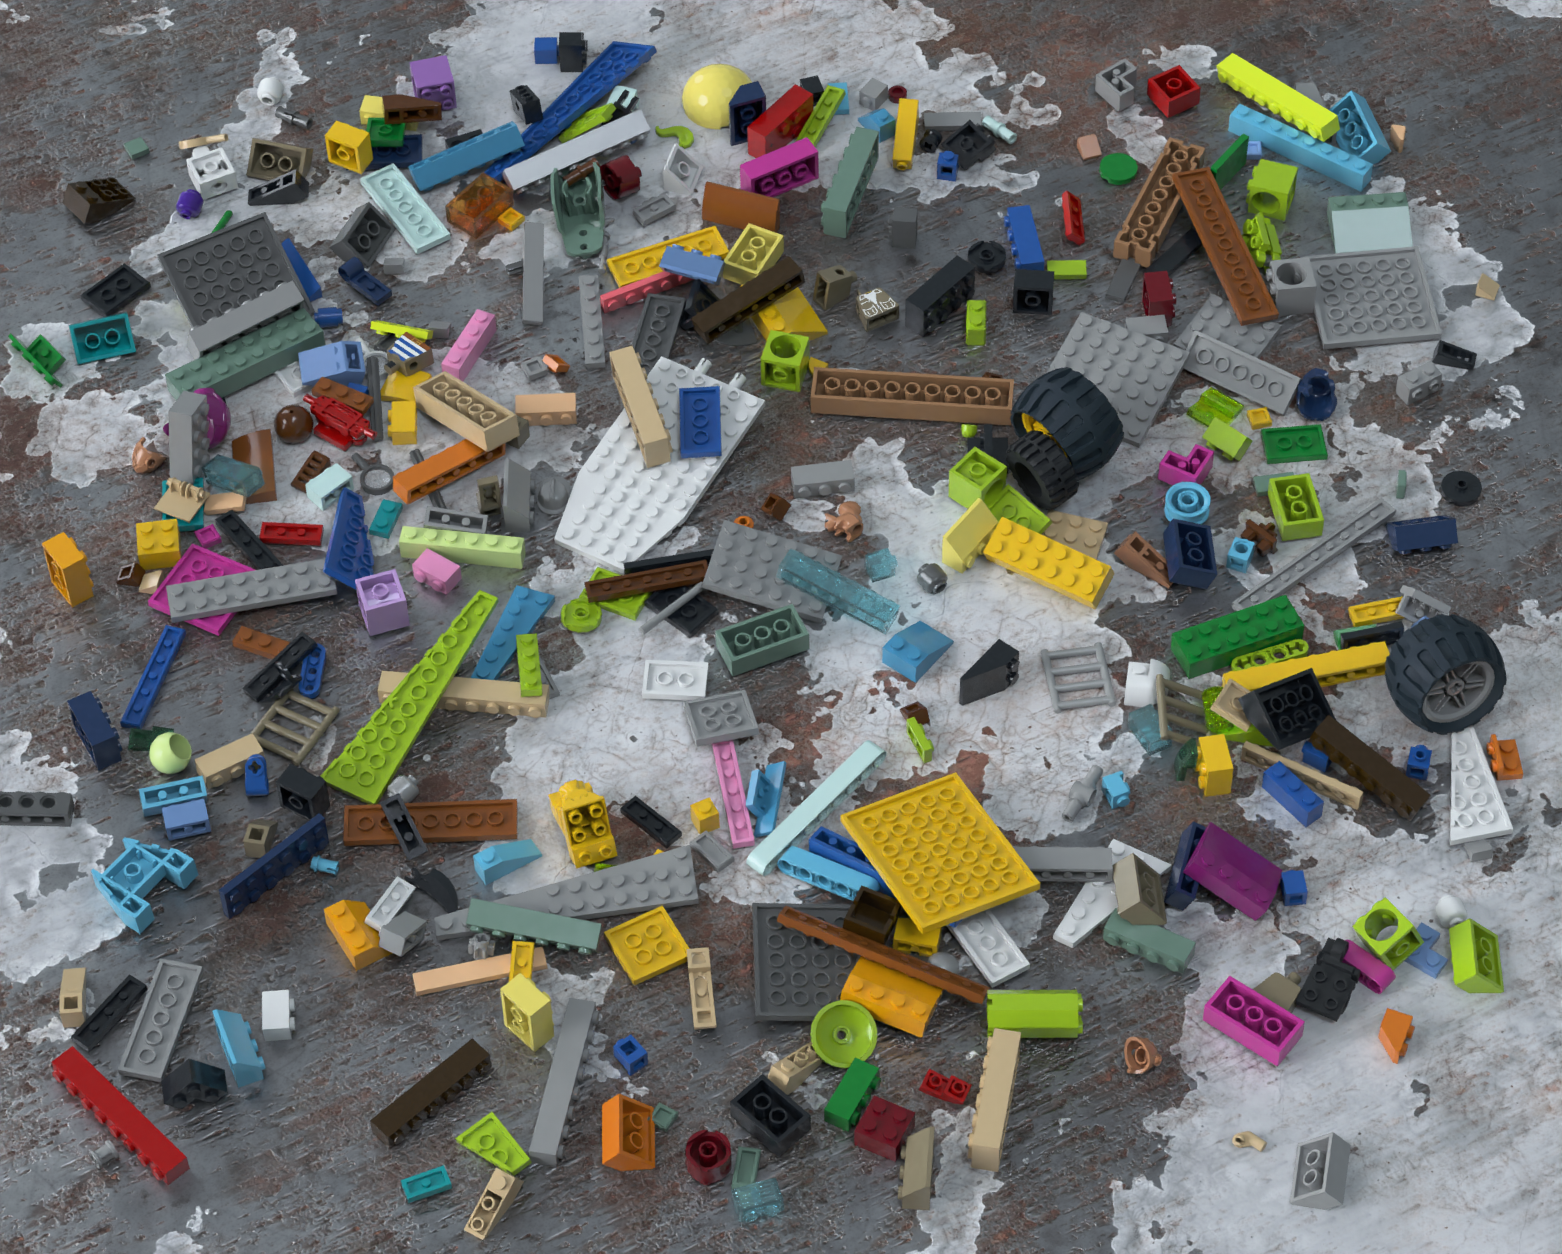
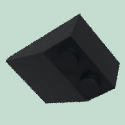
[959,639,1020,706]

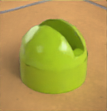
[961,424,978,438]

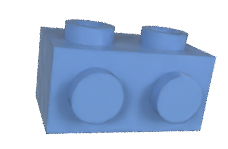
[162,799,211,841]

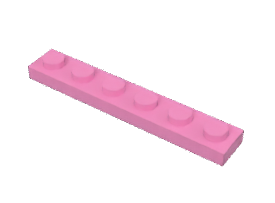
[712,740,755,849]

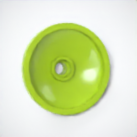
[810,1000,877,1068]

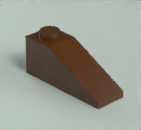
[382,94,442,125]

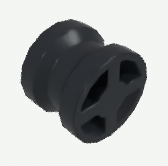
[919,129,942,153]

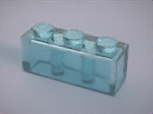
[201,454,265,497]

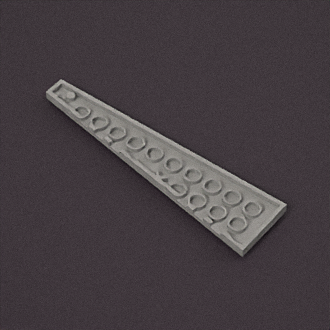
[434,845,699,941]

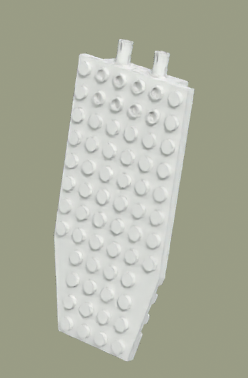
[554,356,766,574]

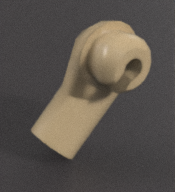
[1232,1131,1267,1152]

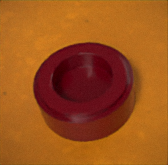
[888,85,907,104]

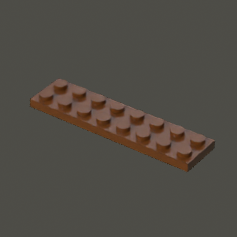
[343,799,518,846]

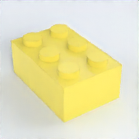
[723,223,784,285]
[500,973,554,1052]

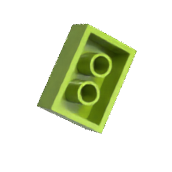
[1268,473,1324,541]

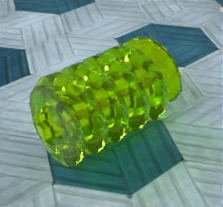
[1201,686,1234,734]

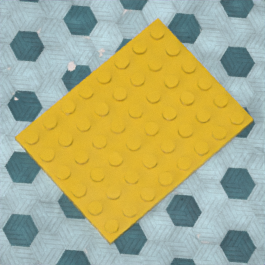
[841,772,1040,934]

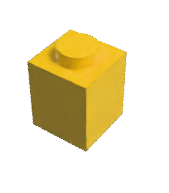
[690,797,720,834]

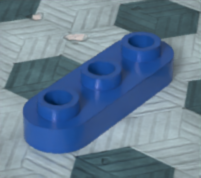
[298,644,327,699]

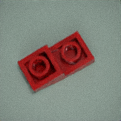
[919,1069,972,1105]

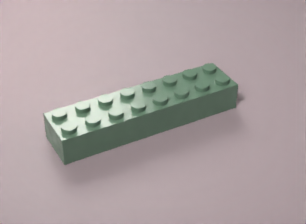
[165,308,326,400]

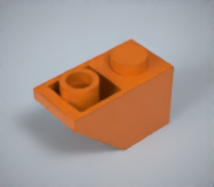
[1378,1008,1415,1064]

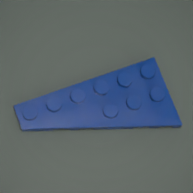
[323,487,375,589]

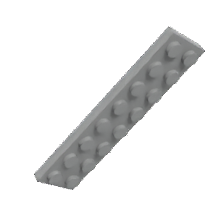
[166,558,337,623]

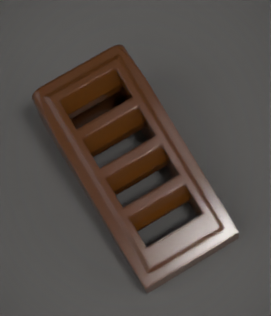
[291,450,331,494]

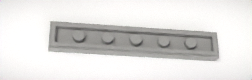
[522,222,544,326]

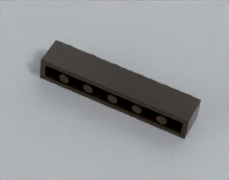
[691,256,805,344]
[1308,715,1431,822]
[370,1038,492,1149]

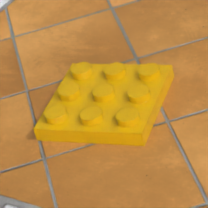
[604,905,690,986]

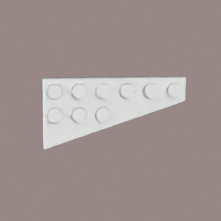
[1450,726,1513,845]

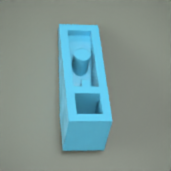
[473,839,542,885]

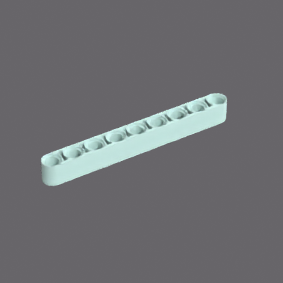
[746,740,887,876]

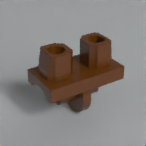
[1241,519,1278,557]

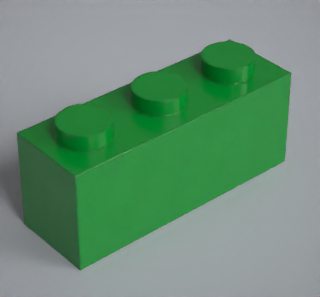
[824,1057,881,1132]

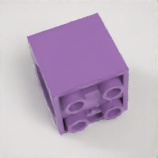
[409,55,457,111]

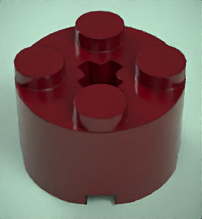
[600,155,642,200]
[685,1130,732,1185]

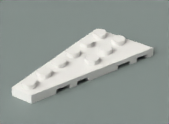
[1053,839,1172,948]

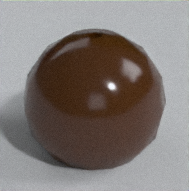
[274,404,314,444]

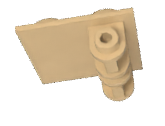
[154,477,210,523]

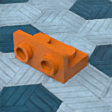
[1486,734,1523,781]

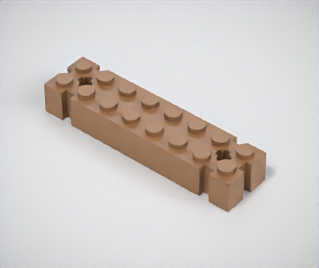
[1113,137,1205,268]

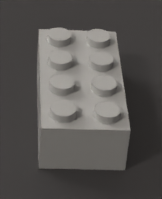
[168,391,210,484]

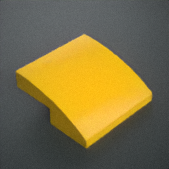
[381,371,432,401]

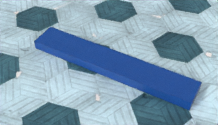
[120,625,186,731]

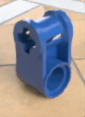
[245,754,269,796]

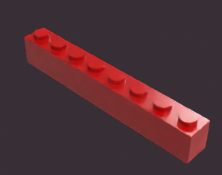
[51,1046,190,1186]

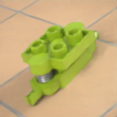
[1242,212,1282,273]

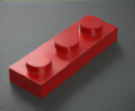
[1062,191,1085,246]
[259,522,324,546]

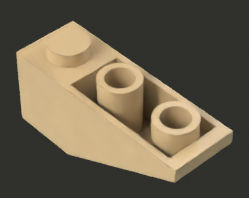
[60,967,86,1028]
[768,1042,823,1095]
[464,1168,524,1240]

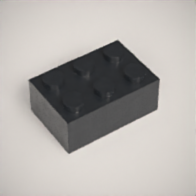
[730,1074,811,1158]

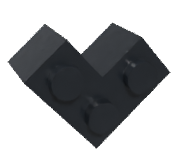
[559,32,588,72]
[161,1059,228,1109]

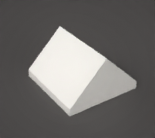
[663,143,703,195]

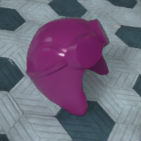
[163,388,231,450]

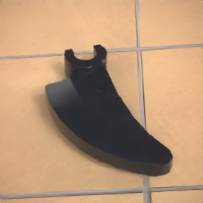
[404,868,458,914]

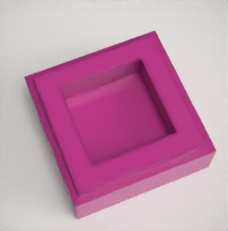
[194,524,222,549]

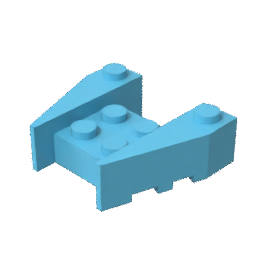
[91,837,199,934]

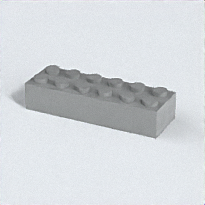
[187,280,304,360]

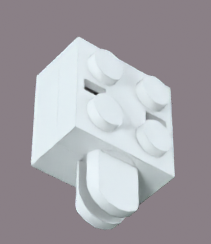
[186,146,238,200]

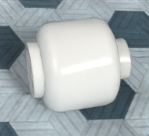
[257,77,284,106]
[1435,895,1468,928]

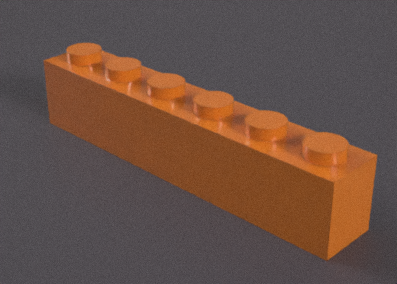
[393,439,506,505]

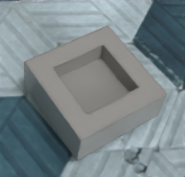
[521,356,548,381]

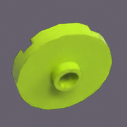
[561,598,602,633]

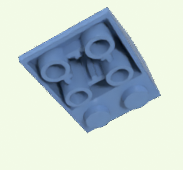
[298,341,365,386]

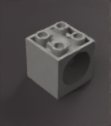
[1265,257,1317,316]

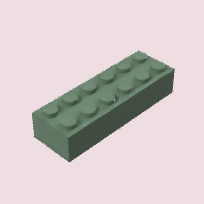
[821,127,879,239]

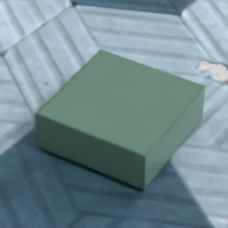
[124,137,150,160]
[1396,470,1407,499]
[647,1102,679,1133]

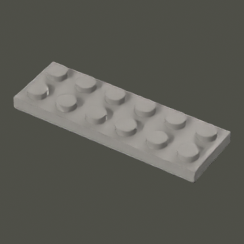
[1183,330,1302,415]
[118,958,204,1082]

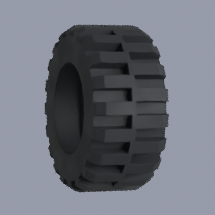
[1006,430,1079,510]

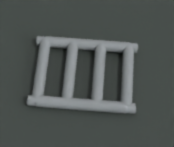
[1041,642,1116,714]

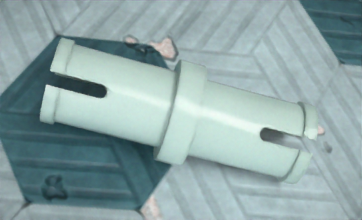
[982,115,1017,144]

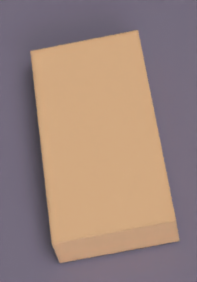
[204,491,247,515]

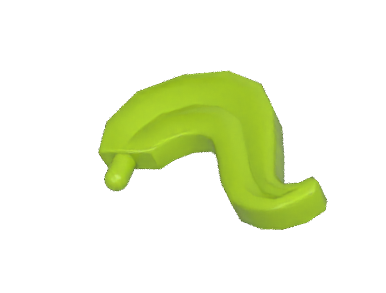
[655,126,694,149]

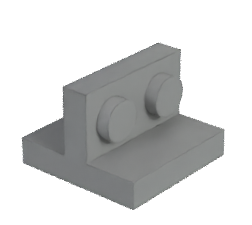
[1395,585,1451,623]

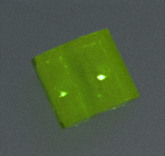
[1186,387,1244,427]

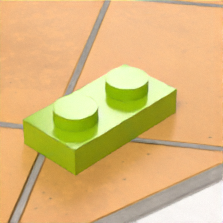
[906,717,934,763]

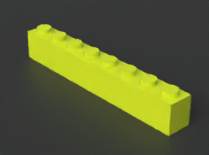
[1216,53,1340,142]

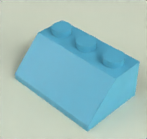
[212,1009,266,1088]

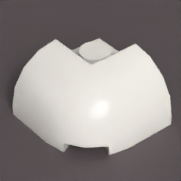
[1124,659,1170,708]

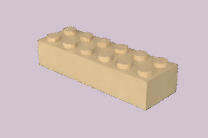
[609,346,673,468]
[413,371,520,452]
[968,1028,1021,1172]

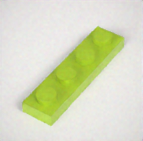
[795,85,846,147]
[516,633,542,697]

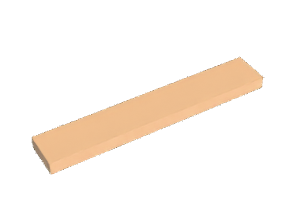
[412,946,548,996]

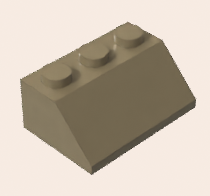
[246,138,313,180]
[1112,853,1167,925]
[898,1127,935,1211]

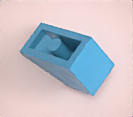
[858,108,895,143]

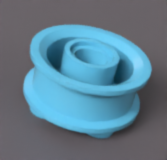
[1164,482,1211,524]

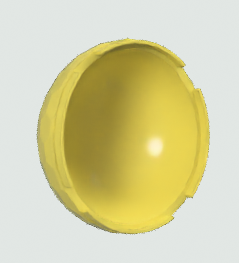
[682,64,752,129]

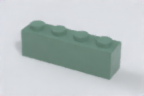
[1103,908,1196,974]

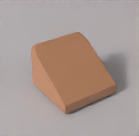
[1077,134,1102,161]

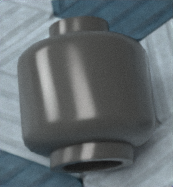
[917,563,948,594]

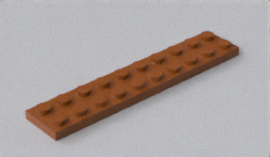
[1172,167,1279,326]

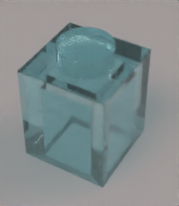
[865,548,898,583]

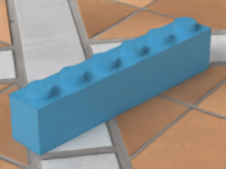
[408,121,525,191]

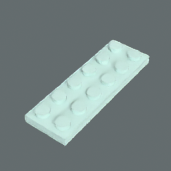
[360,163,451,254]

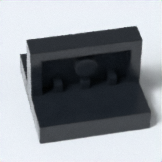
[680,279,720,330]
[967,424,1009,474]

